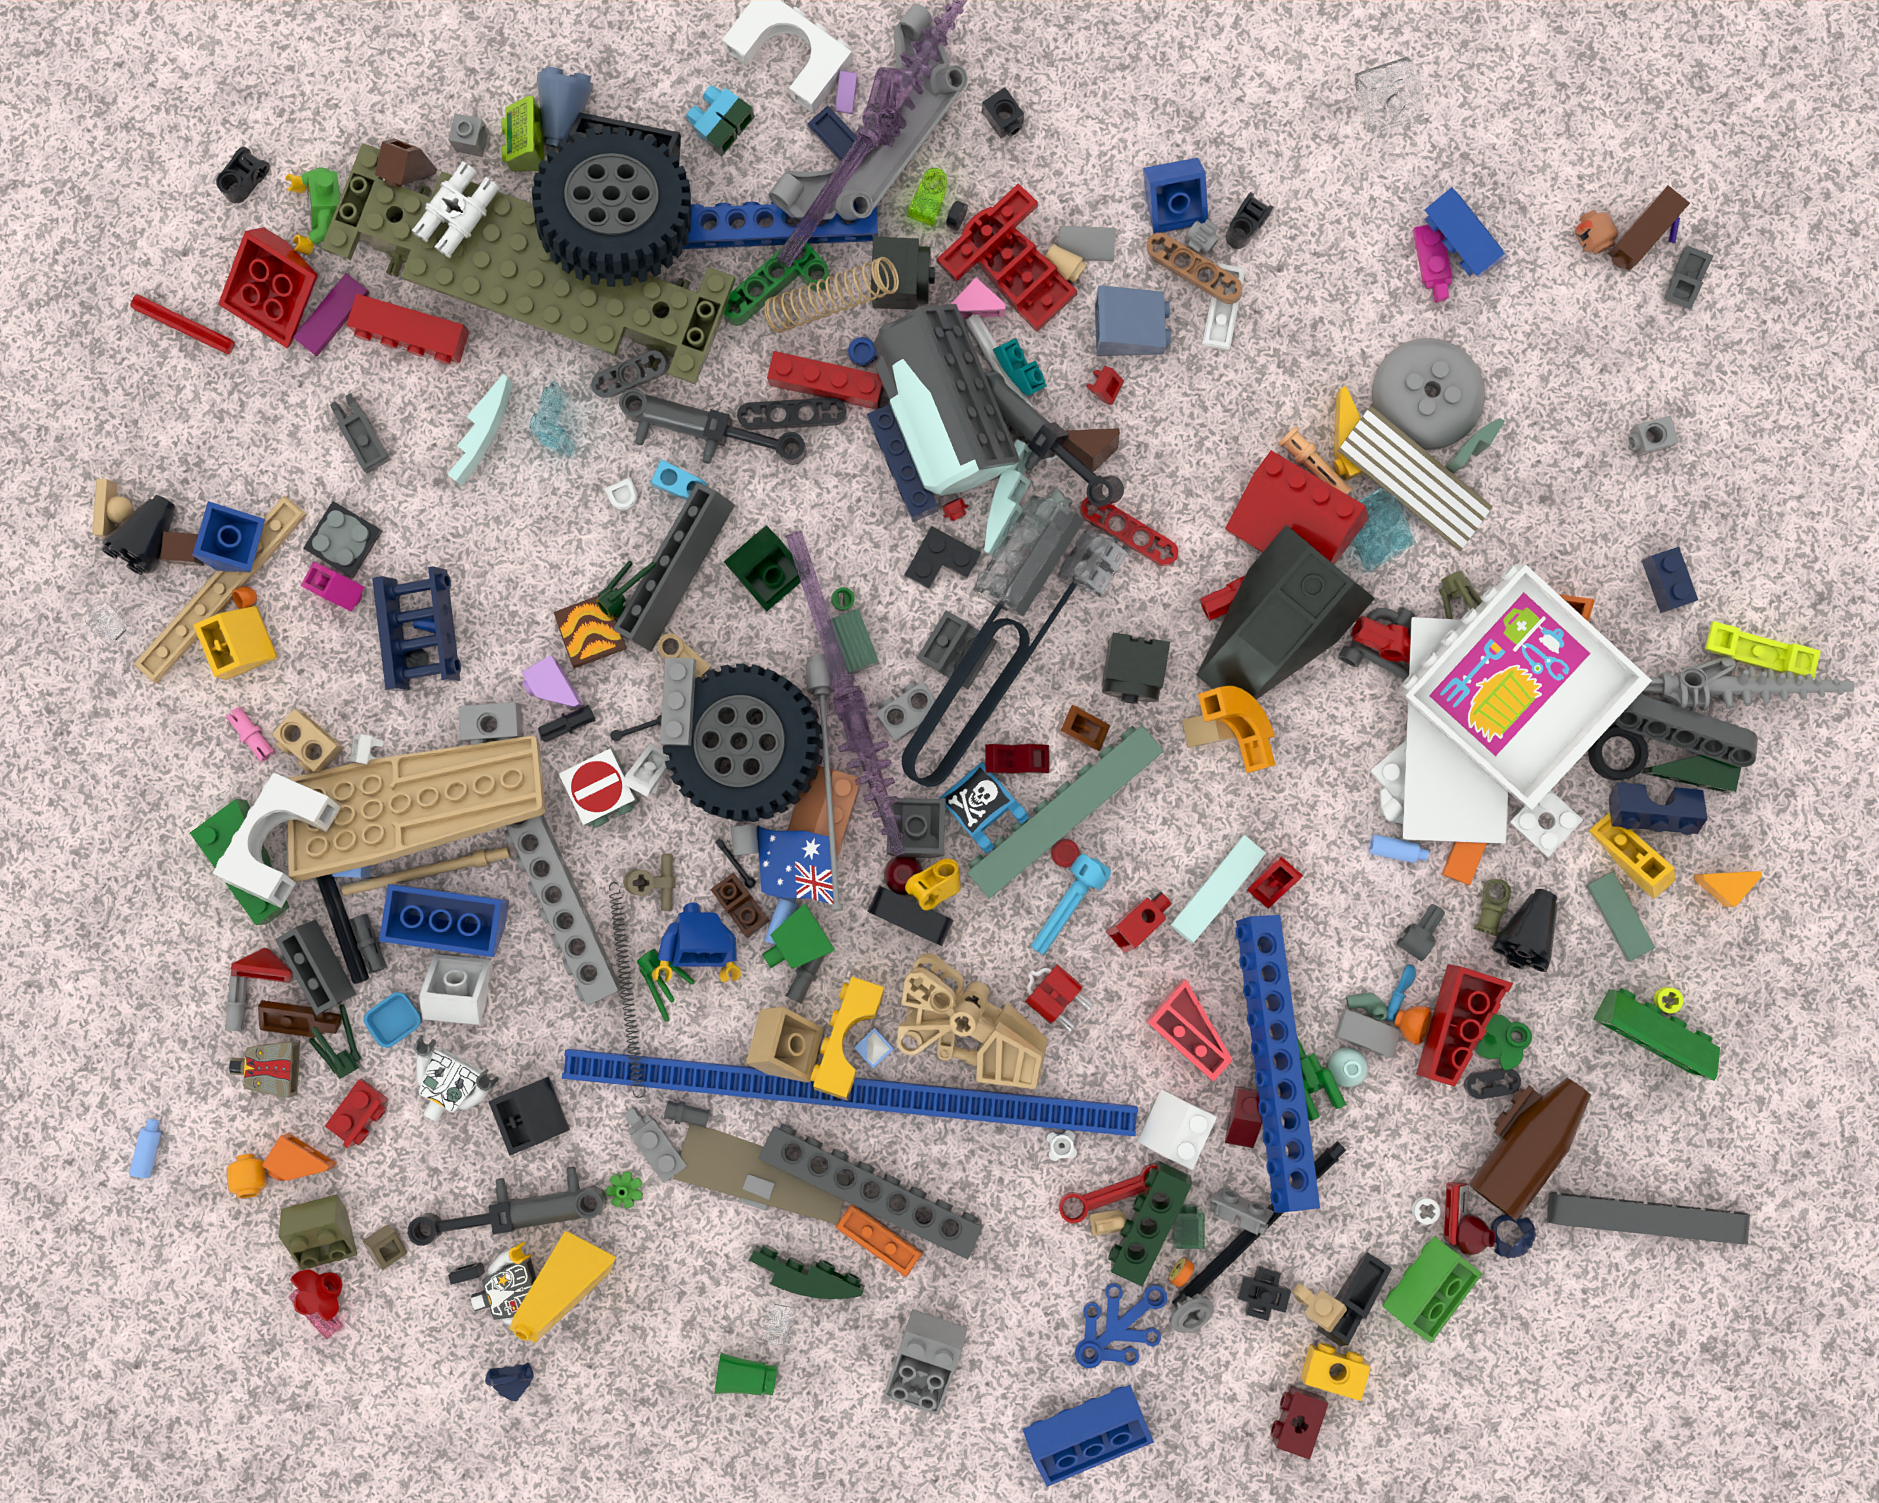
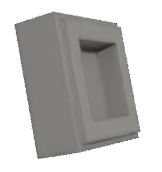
[738,1174,775,1211]

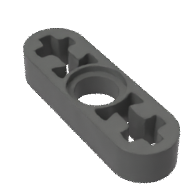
[591,350,670,398]

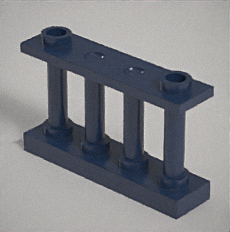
[372,566,461,691]

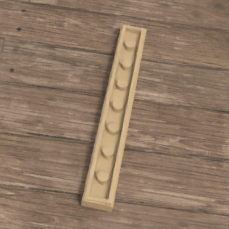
[133,495,307,683]

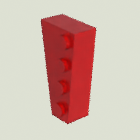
[1416,964,1513,1087]

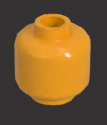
[226,1154,267,1199]

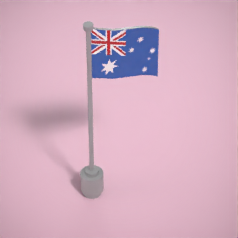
[757,654,843,912]

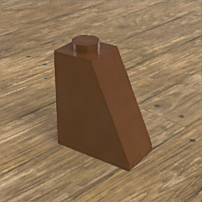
[1608,185,1690,271]

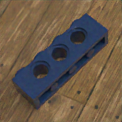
[867,404,938,523]

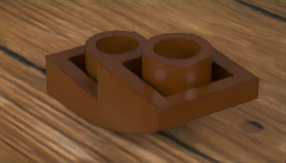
[710,873,770,938]

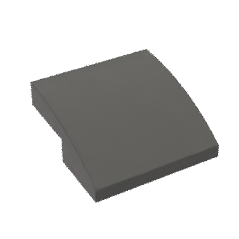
[917,610,997,690]

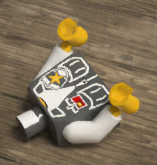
[471,1242,536,1325]

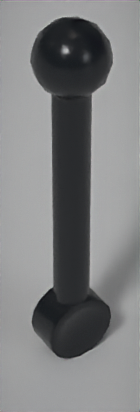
[610,715,662,741]
[715,838,756,888]

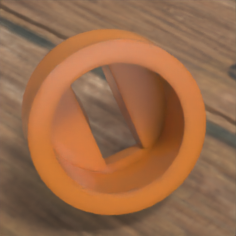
[232,586,257,609]

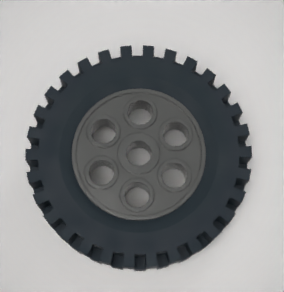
[532,126,692,287]
[663,663,823,822]

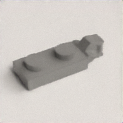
[624,1106,687,1183]

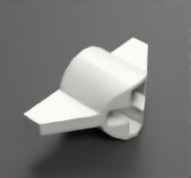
[1379,787,1404,824]

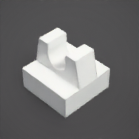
[349,734,384,764]

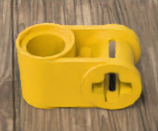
[905,858,961,910]

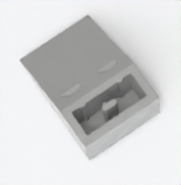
[883,1309,967,1415]

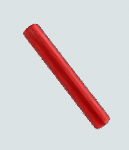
[130,295,235,354]

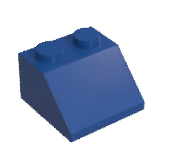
[1143,157,1208,234]

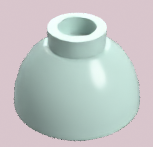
[1328,1047,1368,1087]

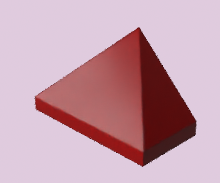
[231,947,292,983]

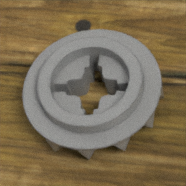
[1169,1294,1214,1333]

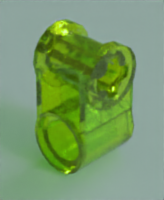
[907,168,947,227]

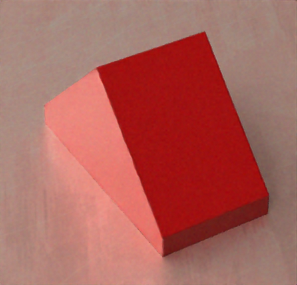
[1247,856,1303,909]

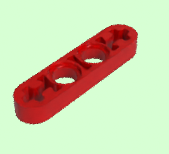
[1080,497,1178,566]

